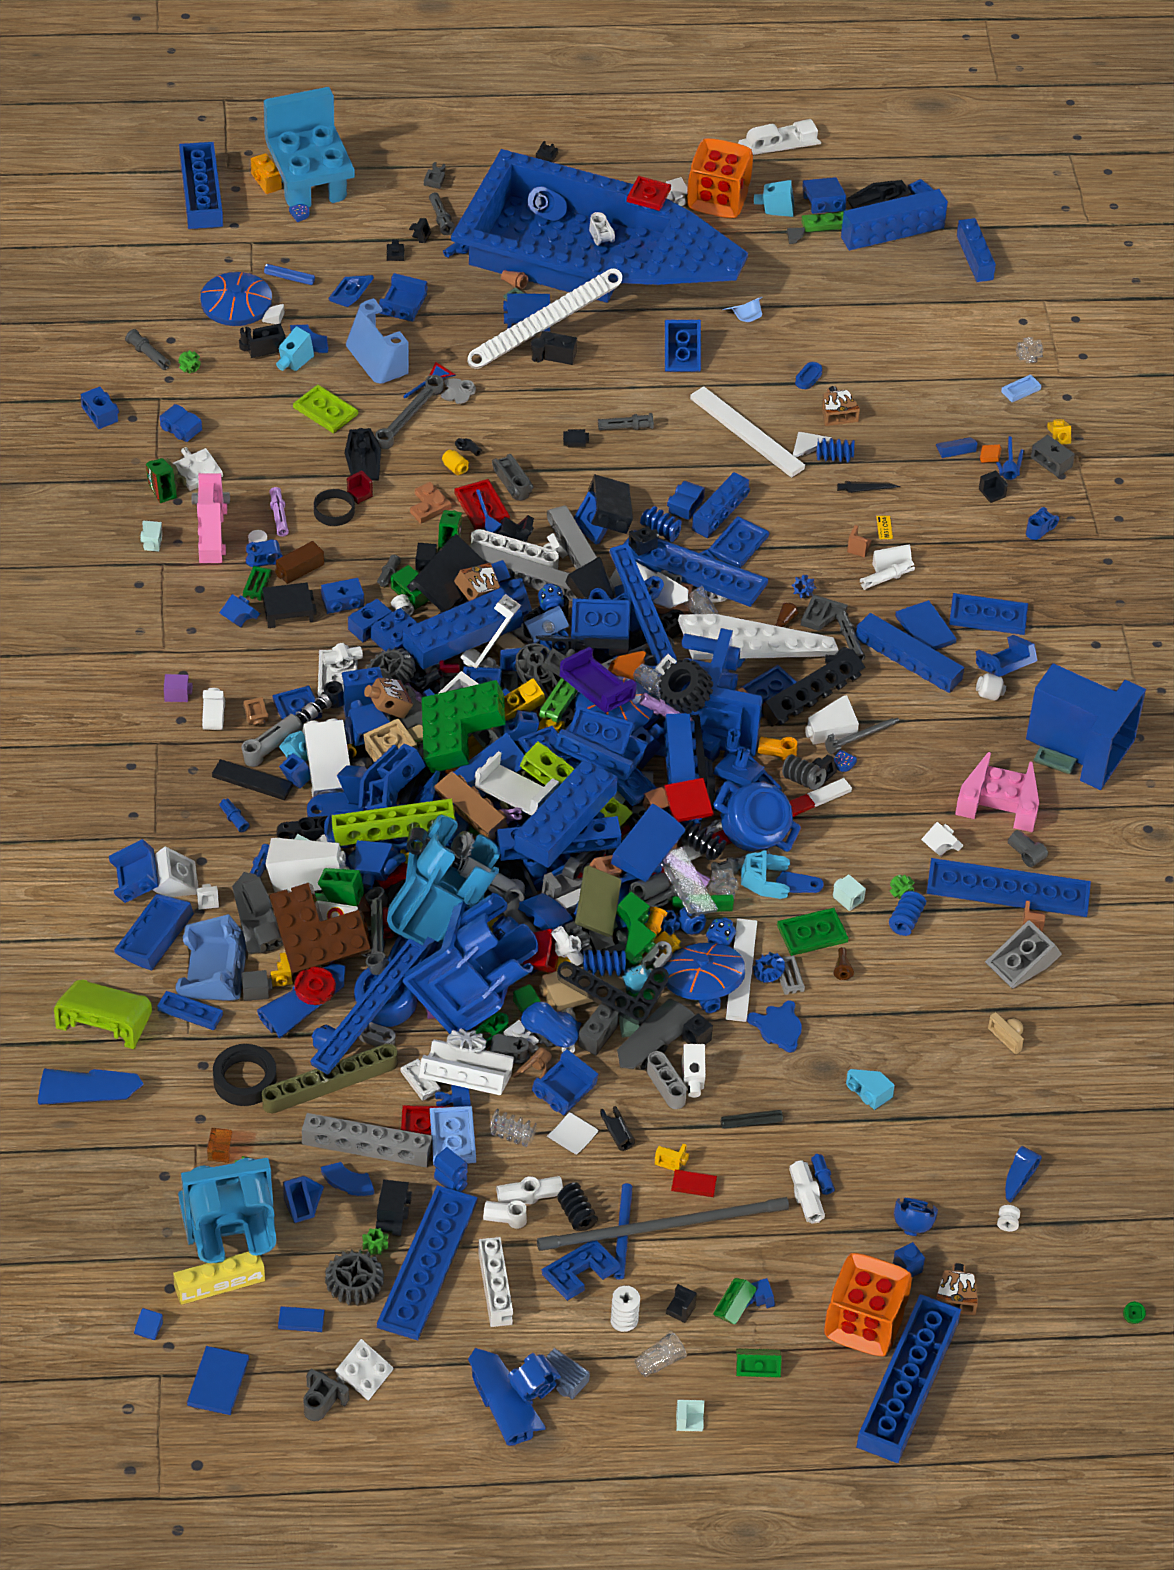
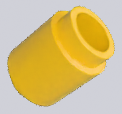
[442,450,469,475]

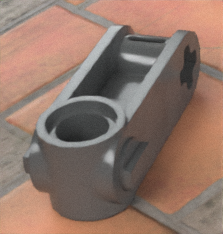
[492,454,534,501]

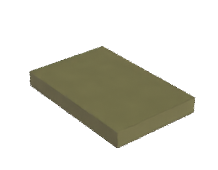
[575,866,622,937]

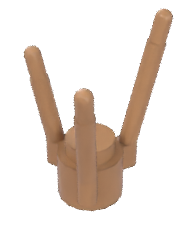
[512,1048,552,1079]

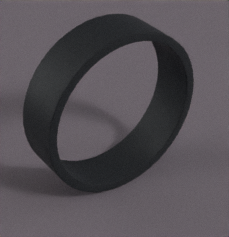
[314,489,355,526]

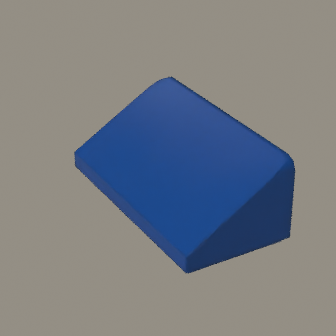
[936,437,977,458]

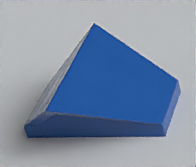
[337,765,367,805]
[283,1175,324,1223]

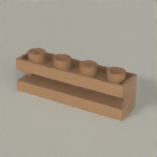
[434,771,508,841]

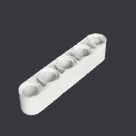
[471,529,559,569]

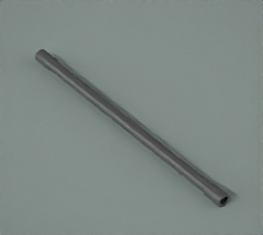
[537,1197,789,1251]

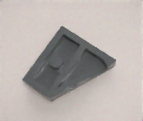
[800,595,848,631]

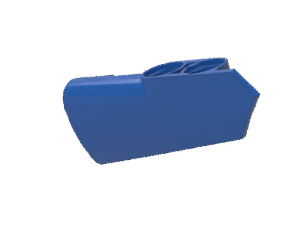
[257,963,345,1038]
[38,1068,144,1105]
[468,1348,546,1446]

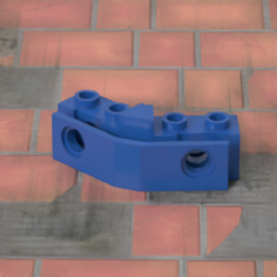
[358,743,426,811]

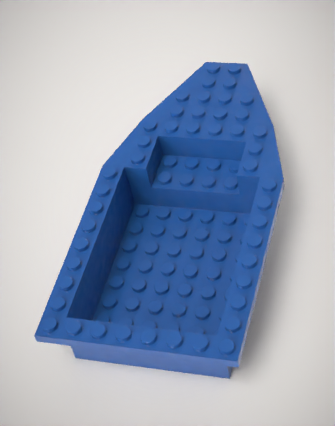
[451,149,748,303]

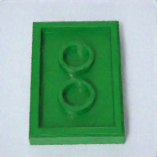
[777,908,849,956]

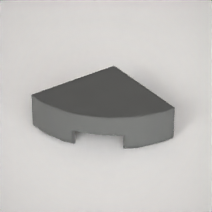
[787,227,805,244]

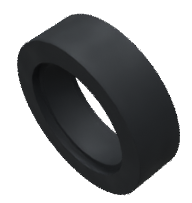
[213,1044,277,1106]

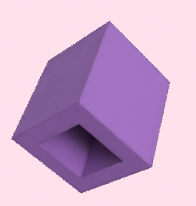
[164,674,193,702]

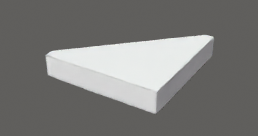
[793,432,832,458]

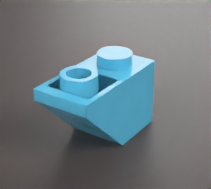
[846,1069,895,1110]

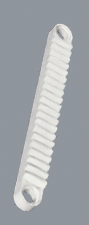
[467,269,622,369]

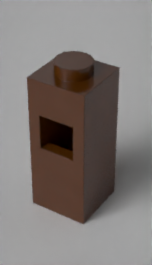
[275,541,324,584]

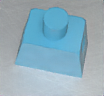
[754,180,795,217]
[276,326,314,371]

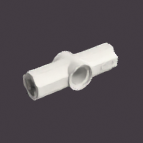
[789,1160,825,1224]
[496,1176,563,1204]

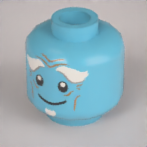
[622,965,651,994]

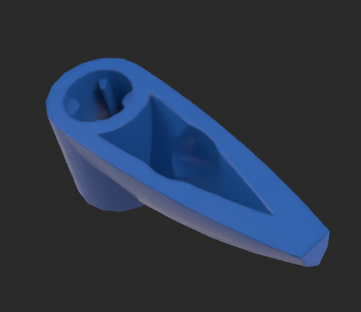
[1005,1146,1042,1203]

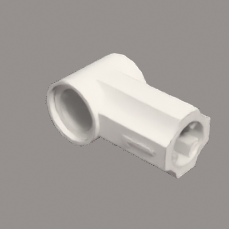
[483,1200,527,1229]

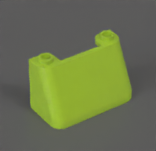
[54,979,152,1049]

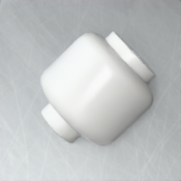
[976,673,1006,701]

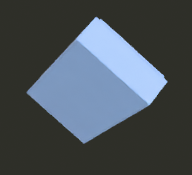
[1001,375,1041,402]

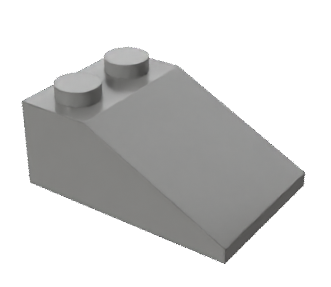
[985,920,1062,989]

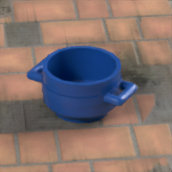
[713,781,801,852]

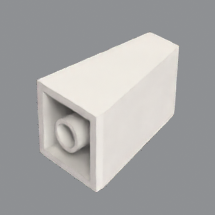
[265,838,349,893]

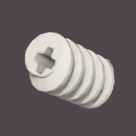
[611,1286,640,1332]

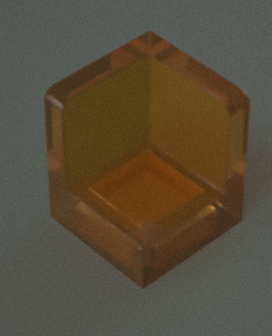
[207,1128,232,1163]

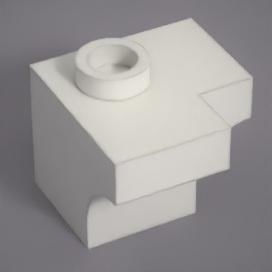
[921,822,964,857]

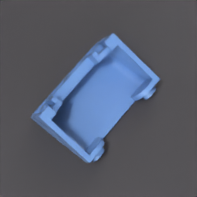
[176,914,247,1001]

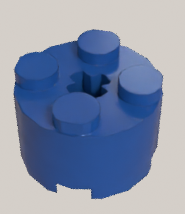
[507,1353,561,1405]

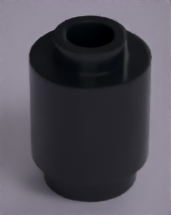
[563,429,589,448]

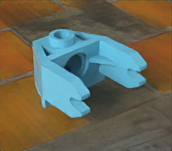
[741,850,790,899]

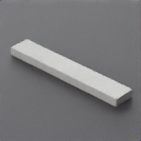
[726,919,757,1022]

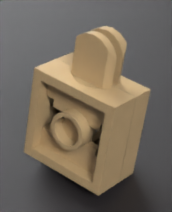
[363,718,423,762]

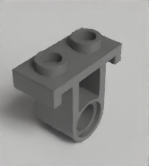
[303,1369,349,1421]

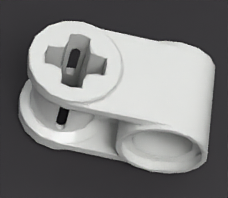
[589,212,615,246]

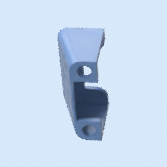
[346,298,409,384]

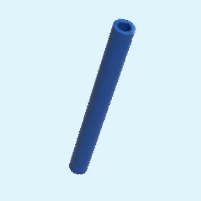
[614,1183,633,1279]

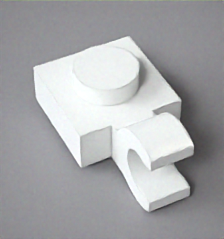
[504,1020,539,1053]

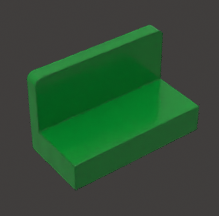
[736,1348,782,1377]

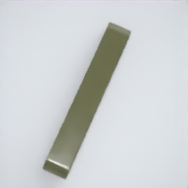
[262,1044,398,1114]

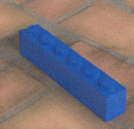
[856,613,964,693]

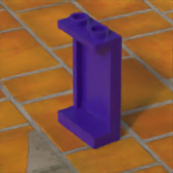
[559,647,637,713]

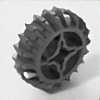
[366,647,416,686]
[325,1249,384,1306]

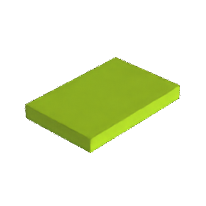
[293,385,358,434]

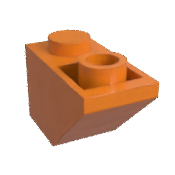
[607,651,646,681]

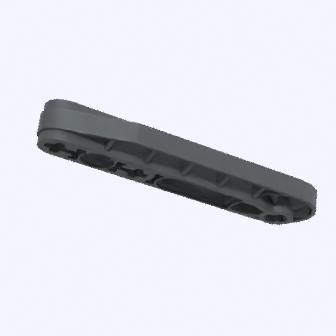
[515,643,576,730]

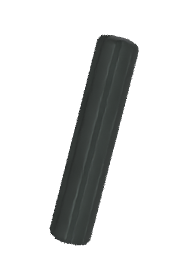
[720,1110,783,1129]

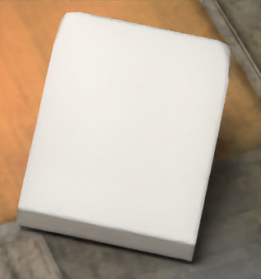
[262,304,285,324]

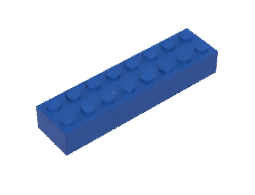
[856,1294,961,1463]

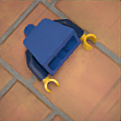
[344,700,392,758]

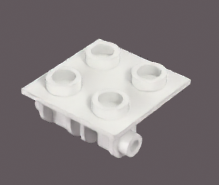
[335,1339,394,1400]

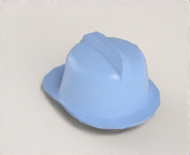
[722,297,763,322]

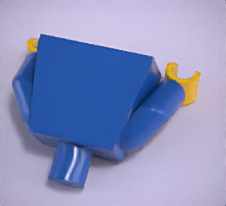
[348,840,409,889]

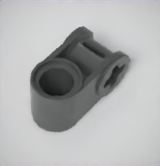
[489,1034,530,1064]

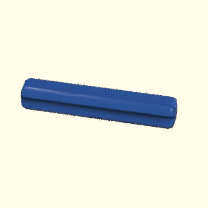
[264,264,315,285]

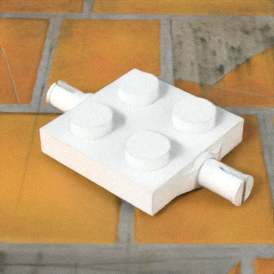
[173,447,223,491]

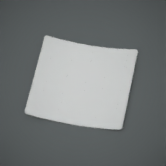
[547,1112,599,1155]

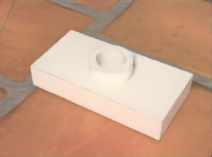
[401,1059,441,1101]

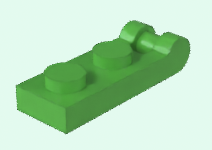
[801,209,847,232]
[539,678,578,723]

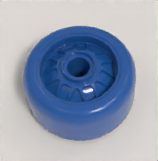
[354,962,418,1027]

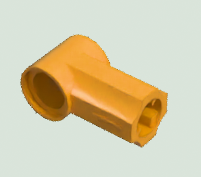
[758,737,797,762]

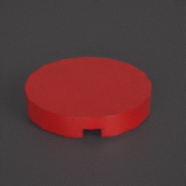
[294,967,336,1005]

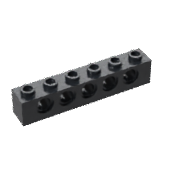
[761,649,866,727]

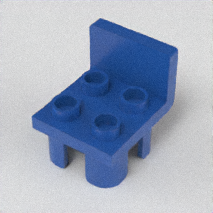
[675,628,763,756]
[403,893,538,1034]

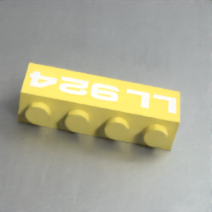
[173,1252,265,1305]

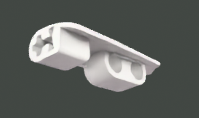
[738,119,821,155]
[610,562,688,609]

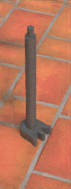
[825,717,899,754]

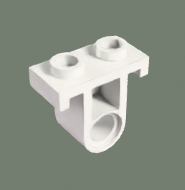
[203,688,225,730]

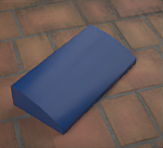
[611,803,685,882]
[114,894,194,971]

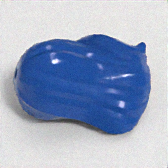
[521,1002,581,1048]

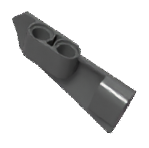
[232,872,283,954]
[617,999,695,1070]

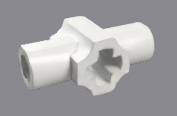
[322,643,363,669]
[551,926,583,966]

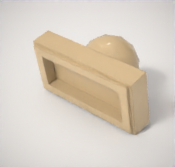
[988,1012,1024,1054]

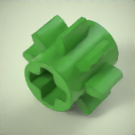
[178,350,201,373]
[890,875,915,899]
[362,1228,388,1255]

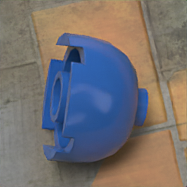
[894,1198,938,1236]

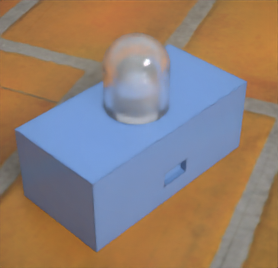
[524,606,569,643]

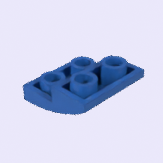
[518,893,573,931]

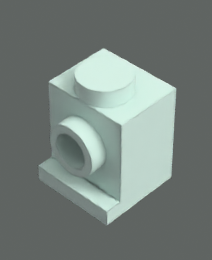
[140,521,163,551]

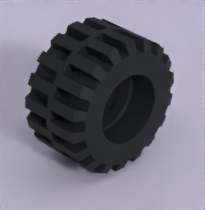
[659,659,713,714]

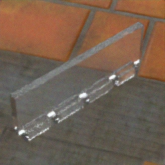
[660,847,718,915]

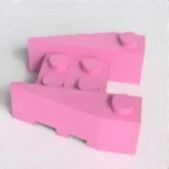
[197,473,227,563]
[955,752,1039,832]

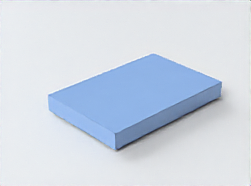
[430,1106,476,1165]

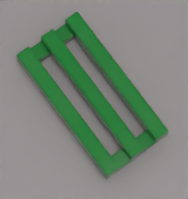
[243,566,272,601]

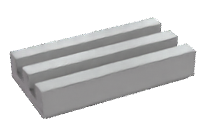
[779,956,805,995]

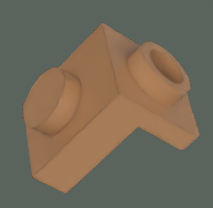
[243,697,269,726]

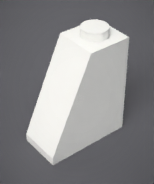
[805,695,859,745]

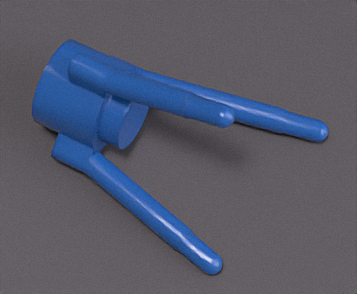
[996,436,1024,480]

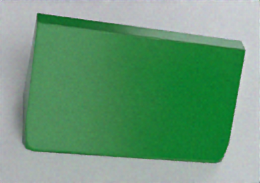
[713,1278,756,1325]

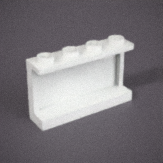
[419,1039,514,1095]

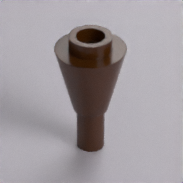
[775,603,799,627]
[833,947,854,980]

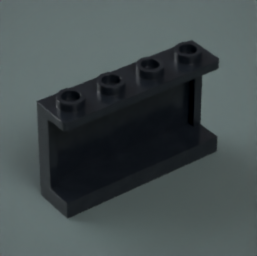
[407,534,487,614]

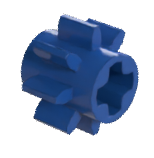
[791,575,817,598]
[661,910,680,935]

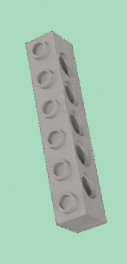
[302,1113,432,1168]

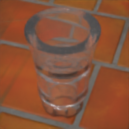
[683,586,718,614]
[633,664,667,704]
[634,1331,687,1377]

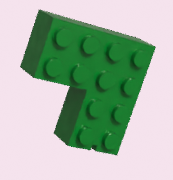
[422,680,505,773]

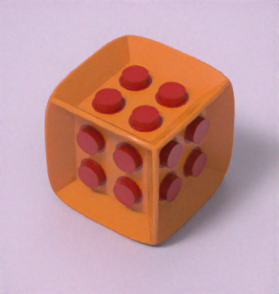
[687,138,753,218]
[824,1253,912,1356]

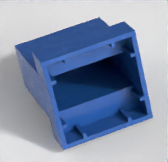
[1026,663,1146,790]

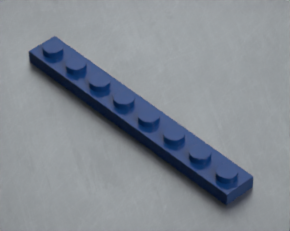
[609,543,677,665]
[310,938,427,1075]

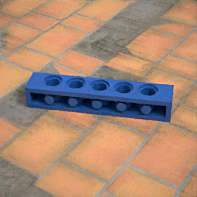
[497,816,621,861]

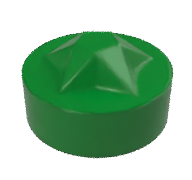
[1123,1301,1146,1324]

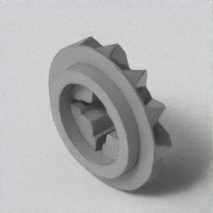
[451,831,475,859]

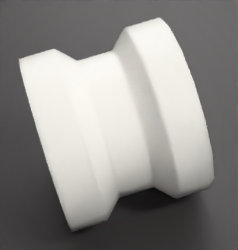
[391,594,414,616]
[997,1205,1020,1232]

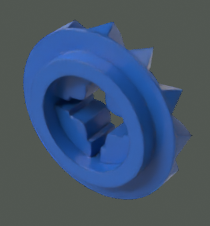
[753,952,785,983]

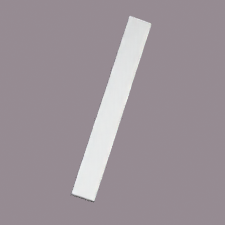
[690,386,805,478]

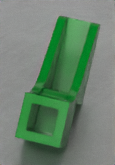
[616,892,656,969]

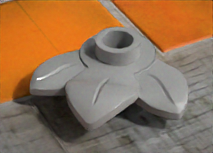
[441,378,476,404]

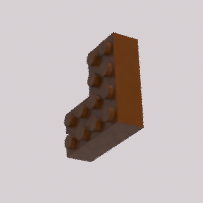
[269,882,371,975]

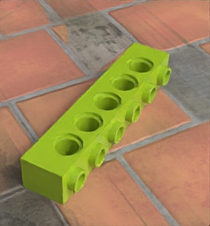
[520,741,633,830]
[332,798,457,846]

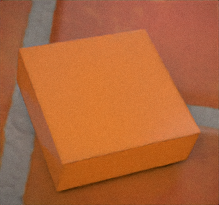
[980,444,1001,463]

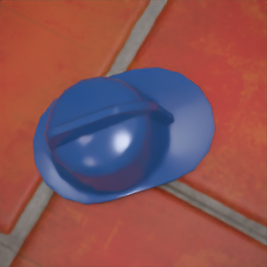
[528,186,567,221]

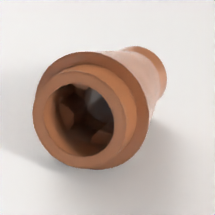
[501,270,528,289]

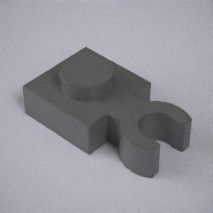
[424,162,445,189]

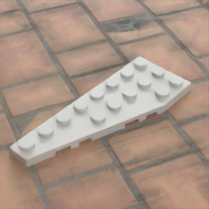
[678,614,839,660]

